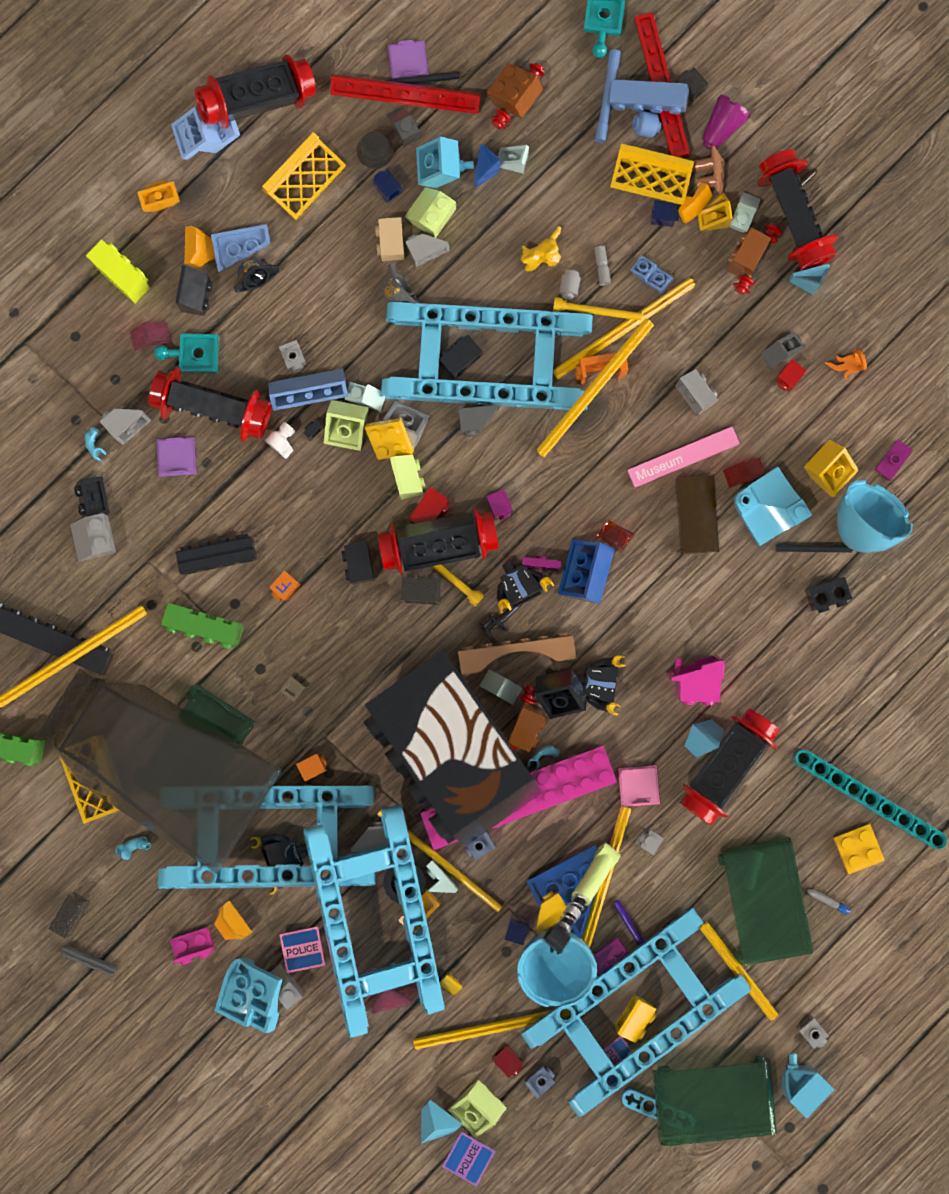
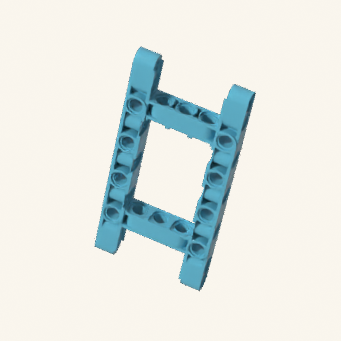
[381,302,593,411]
[158,786,376,889]
[304,804,445,1038]
[520,907,751,1117]

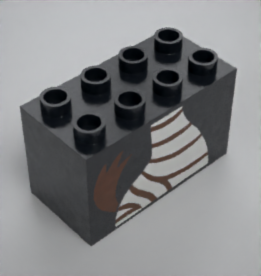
[363,650,542,847]

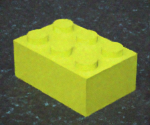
[86,239,150,304]

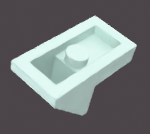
[729,192,760,233]
[344,382,386,412]
[426,859,458,893]

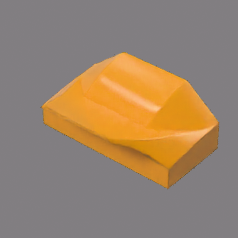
[137,180,180,212]
[184,226,215,268]
[214,901,252,940]

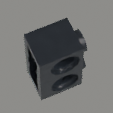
[805,577,852,613]

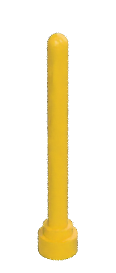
[553,297,644,321]
[431,565,484,607]

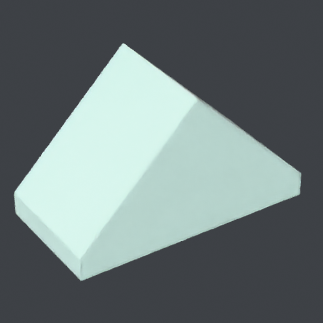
[498,145,529,173]
[480,670,522,705]

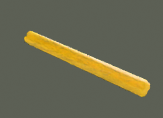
[699,922,778,1020]

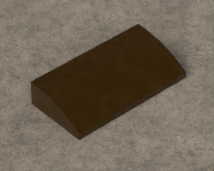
[675,476,719,555]

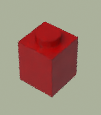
[775,359,807,392]

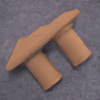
[695,146,725,195]

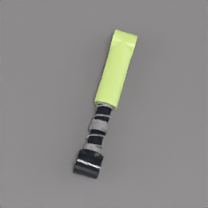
[542,842,621,953]

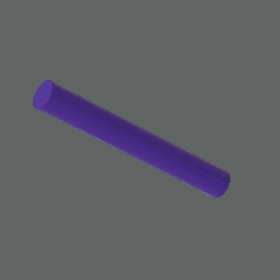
[613,900,644,946]

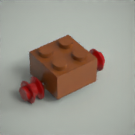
[486,63,545,130]
[727,224,782,295]
[506,684,547,752]

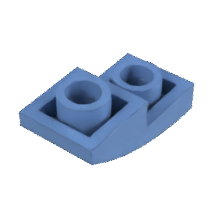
[630,255,673,294]

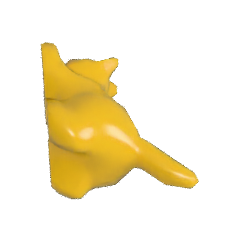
[521,226,561,272]

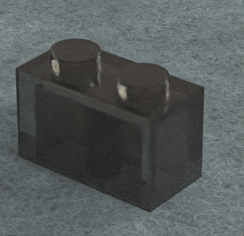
[48,892,90,938]

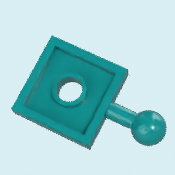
[583,0,625,58]
[154,334,219,373]

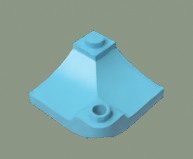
[734,467,812,546]
[215,957,282,1034]

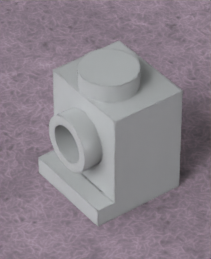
[279,340,307,372]
[635,827,664,855]
[796,1015,828,1048]

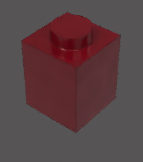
[492,1043,523,1078]

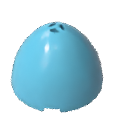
[837,480,913,553]
[517,931,597,1008]

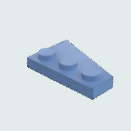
[211,224,271,273]

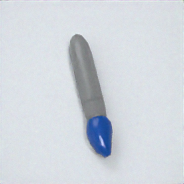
[807,889,851,914]

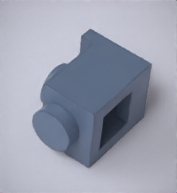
[465,832,496,860]
[524,1064,556,1099]

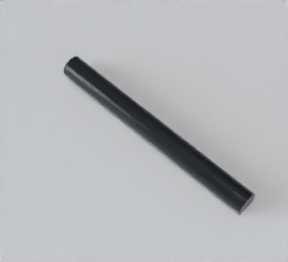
[385,71,460,84]
[775,544,853,553]

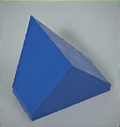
[474,144,500,187]

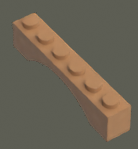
[458,633,576,675]

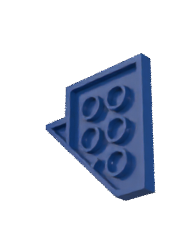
[526,845,597,938]

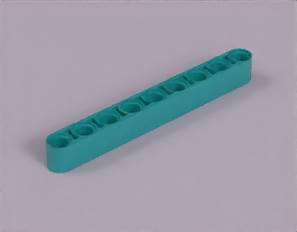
[792,749,947,849]

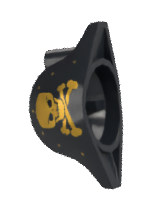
[234,259,280,293]

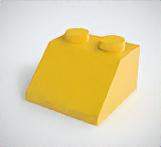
[804,440,859,497]
[614,993,657,1043]

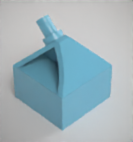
[416,136,474,189]
[781,1053,834,1118]

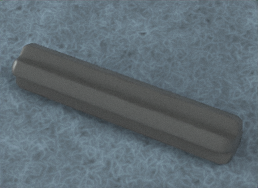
[61,945,117,976]

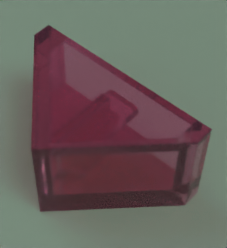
[130,322,171,350]
[371,988,411,1014]

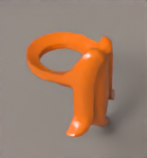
[825,348,868,380]

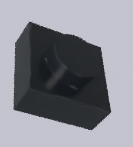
[304,420,324,442]

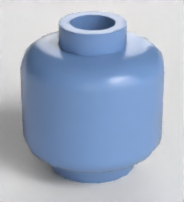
[632,111,661,138]

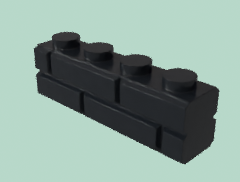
[175,534,257,575]

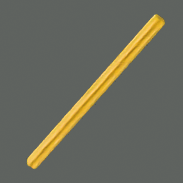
[553,278,695,379]
[537,319,654,457]
[0,606,147,708]
[581,806,631,948]
[413,1009,584,1049]

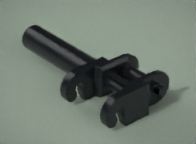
[480,604,523,643]

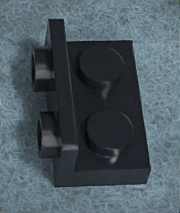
[74,477,110,518]

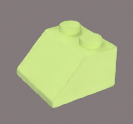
[404,187,456,238]
[324,400,369,451]
[390,455,426,500]
[448,1080,507,1138]

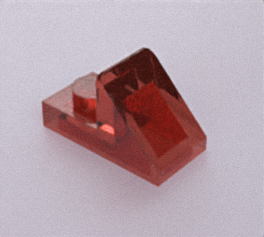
[723,458,765,488]

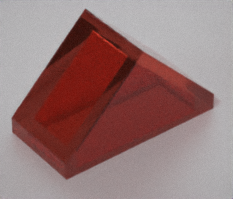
[597,520,634,553]

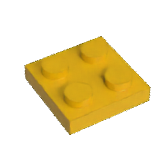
[364,418,414,460]
[833,823,884,874]

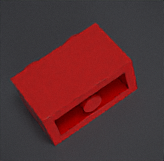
[409,488,450,524]

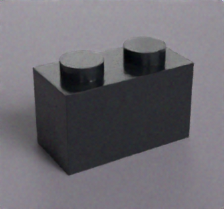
[439,335,483,380]
[341,541,374,585]

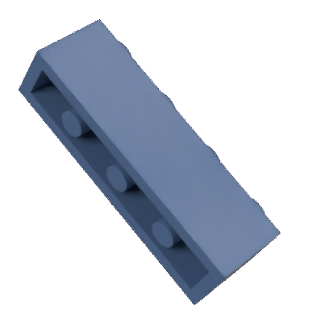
[609,79,689,114]
[268,369,348,411]

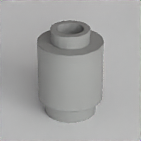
[559,270,580,300]

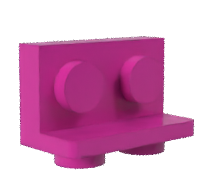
[170,927,215,965]

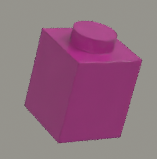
[486,489,513,521]

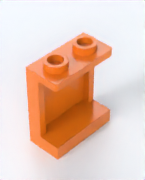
[575,353,629,385]

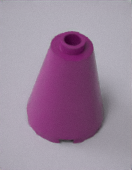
[701,94,750,150]

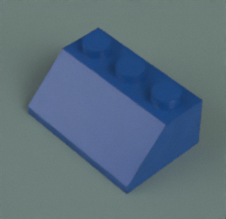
[558,539,614,604]

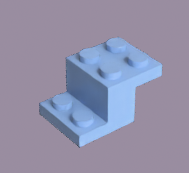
[171,106,240,160]

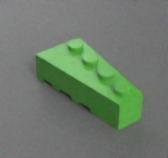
[161,603,244,650]
[0,733,45,766]

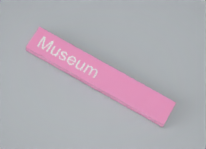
[627,427,740,488]

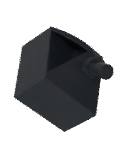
[534,668,587,719]

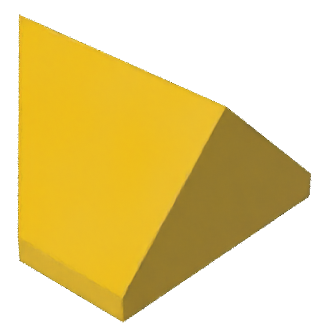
[698,192,733,231]

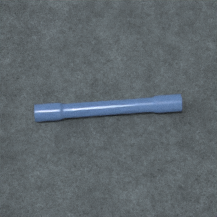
[595,49,621,143]

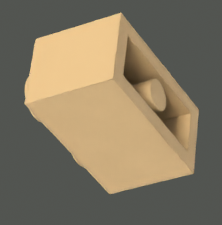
[375,217,404,261]

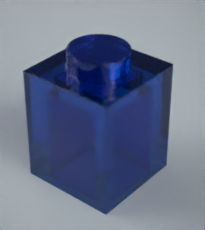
[373,169,402,203]
[650,200,679,227]
[504,918,529,945]

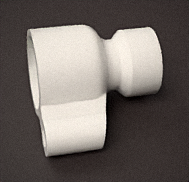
[265,422,295,459]

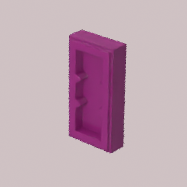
[875,439,913,481]
[522,556,561,571]
[593,937,629,976]

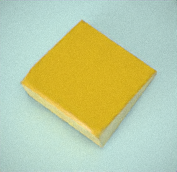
[440,972,463,995]

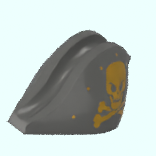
[381,262,419,304]

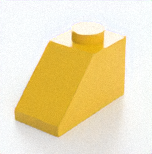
[535,891,567,934]

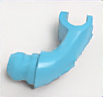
[85,427,106,462]
[527,744,560,770]
[116,836,151,860]

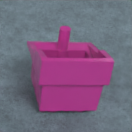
[666,655,724,705]

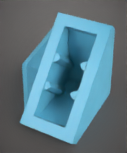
[789,264,830,295]
[685,719,726,759]
[421,1100,462,1144]

